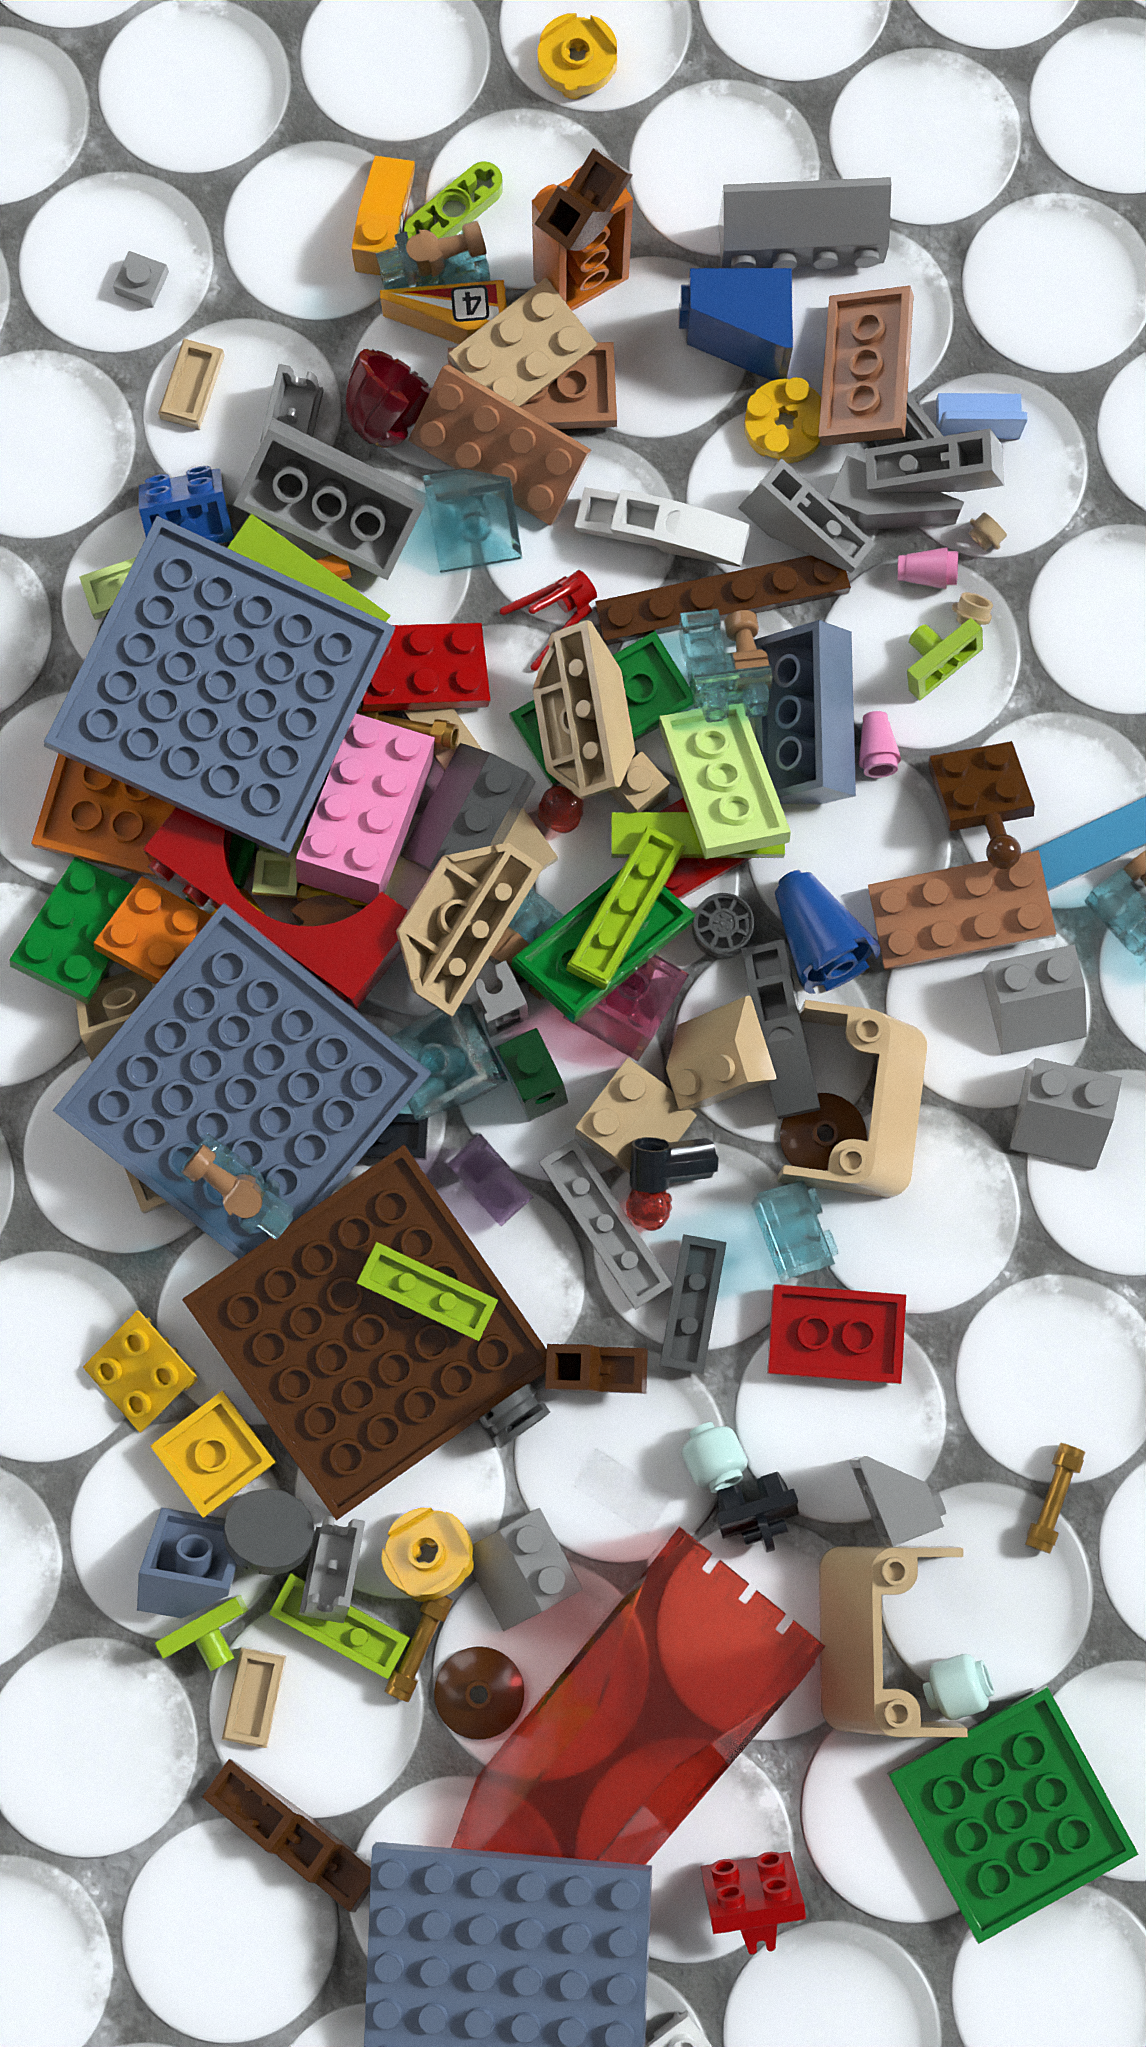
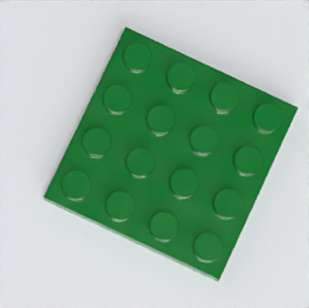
[887,1686,1139,1944]

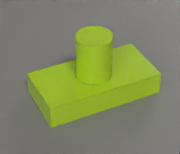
[907,618,983,701]
[155,1595,249,1672]

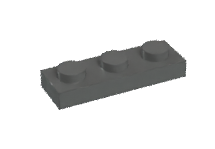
[659,1234,727,1374]

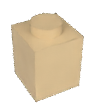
[608,751,670,812]

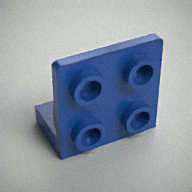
[139,466,234,544]

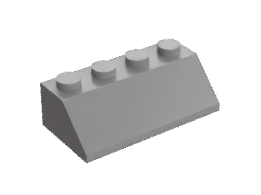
[718,177,892,270]
[233,418,426,580]

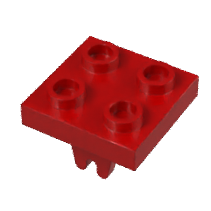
[700,1851,806,1955]

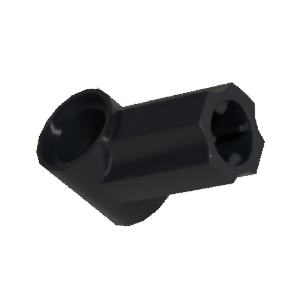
[629,1137,719,1193]

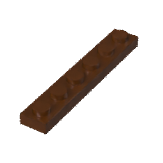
[595,555,851,645]

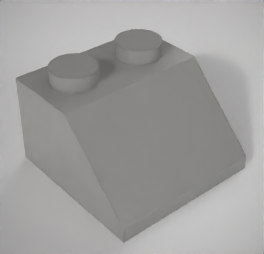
[982,944,1087,1055]
[1009,1058,1122,1169]
[849,1456,946,1547]
[472,1508,583,1632]

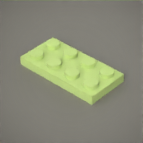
[659,701,791,859]

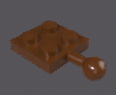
[929,741,1035,869]

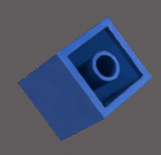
[678,268,793,381]

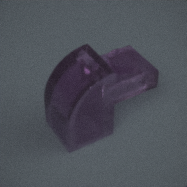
[444,1132,534,1227]

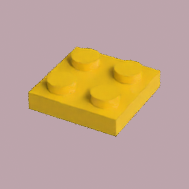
[150,1391,277,1518]

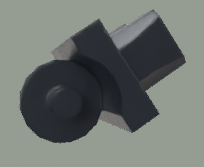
[717,1472,799,1553]

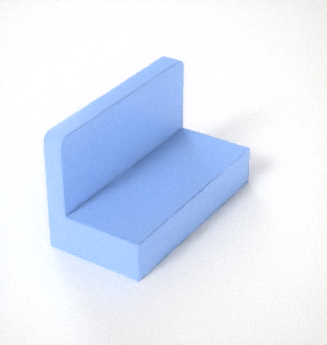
[936,393,1027,439]

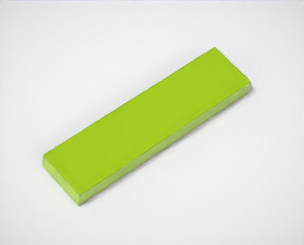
[227,514,391,622]
[611,812,785,858]
[566,826,685,990]

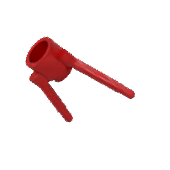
[499,570,597,671]

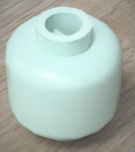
[681,1422,748,1493]
[923,1654,994,1720]

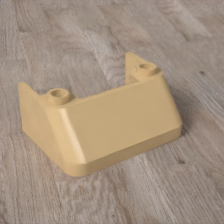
[777,1000,927,1198]
[819,1546,968,1737]

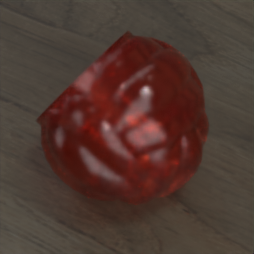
[537,786,584,833]
[626,1188,672,1231]

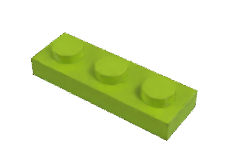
[357,1242,498,1341]
[269,1573,411,1679]

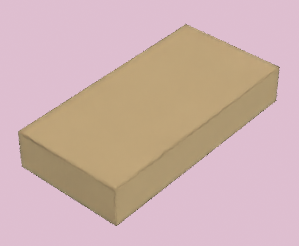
[158,338,225,430]
[222,1647,287,1748]

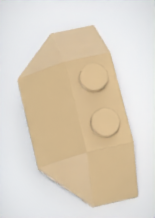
[532,620,635,799]
[396,842,544,1017]

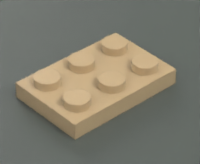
[447,278,598,407]

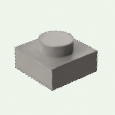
[113,251,169,307]

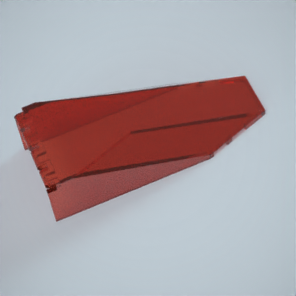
[451,1525,826,1865]

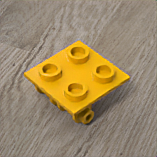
[83,1310,198,1433]

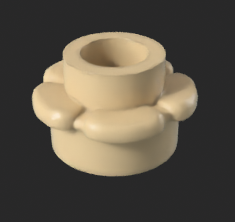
[968,512,1007,551]
[952,592,993,626]

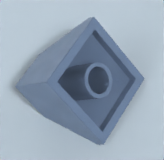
[137,1507,238,1619]

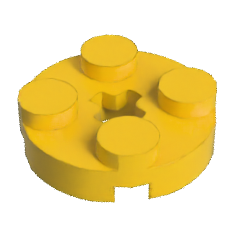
[537,13,617,99]
[744,377,821,464]
[381,1507,474,1602]

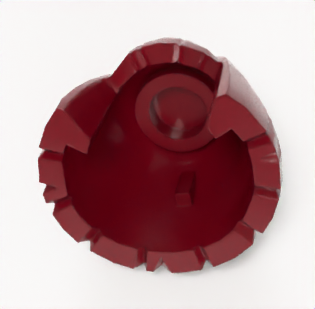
[346,349,432,448]

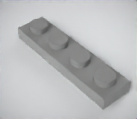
[539,1138,672,1310]

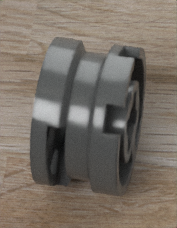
[692,893,754,959]
[479,1383,550,1449]

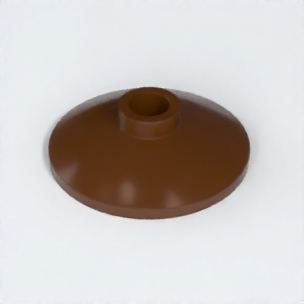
[780,1093,867,1171]
[434,1646,524,1740]

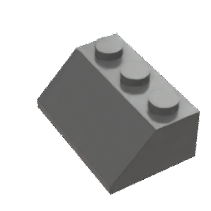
[400,743,536,872]

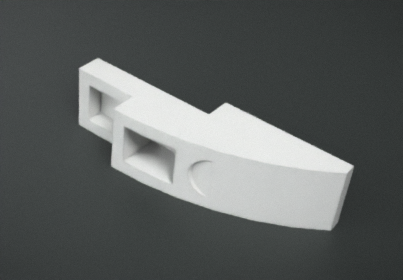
[574,487,751,567]

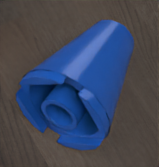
[774,870,881,994]

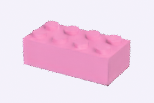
[296,714,435,904]

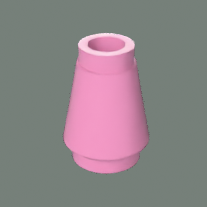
[898,547,958,589]
[859,711,901,778]

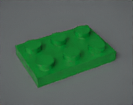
[9,857,134,1005]

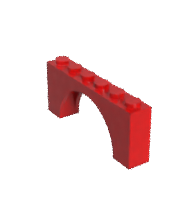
[143,807,408,1010]

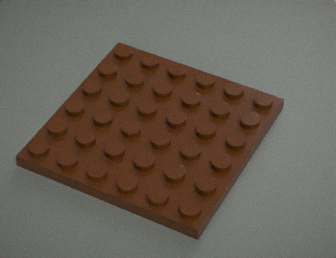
[182,1144,547,1521]

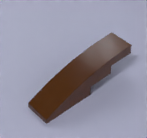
[202,1759,371,1913]

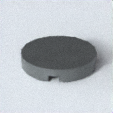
[223,1488,315,1576]

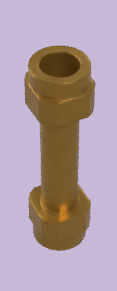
[356,707,459,750]
[1025,1443,1086,1554]
[384,1596,454,1702]

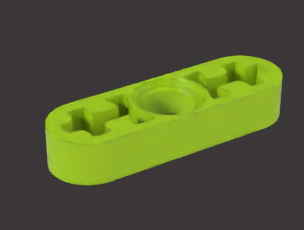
[404,161,503,245]

